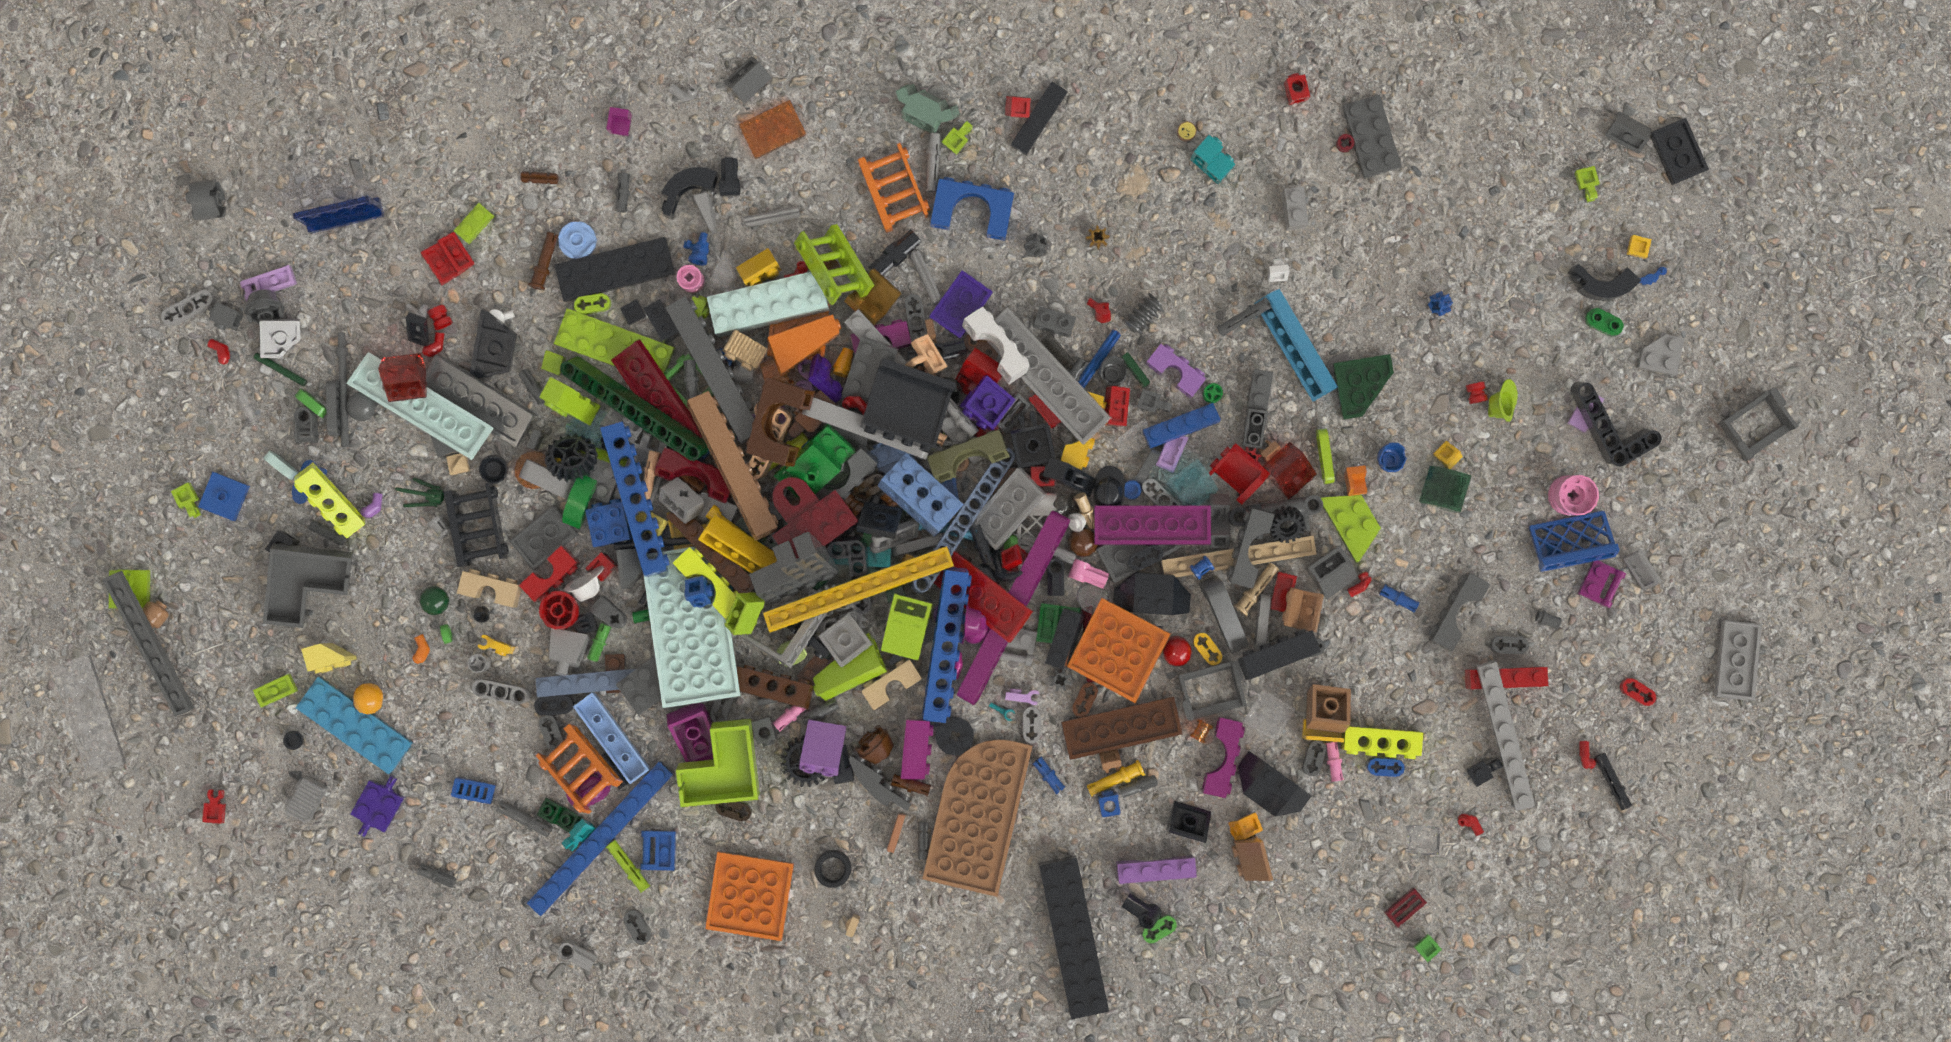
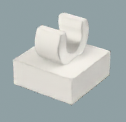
[1267,258,1289,282]

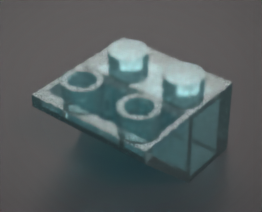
[1165,459,1219,506]

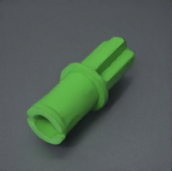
[587,623,612,662]

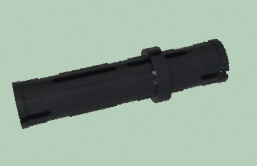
[1594,753,1632,810]

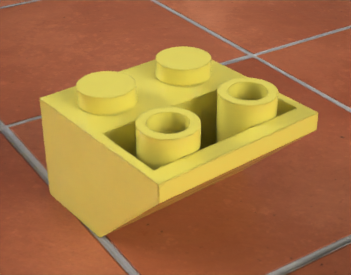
[301,643,357,674]

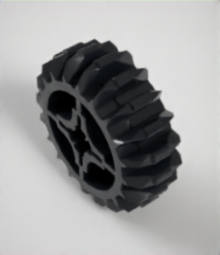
[545,433,598,482]
[780,735,825,787]

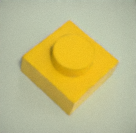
[1627,235,1652,259]

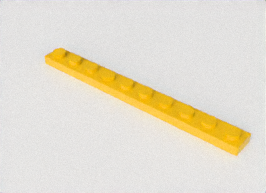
[763,546,954,632]

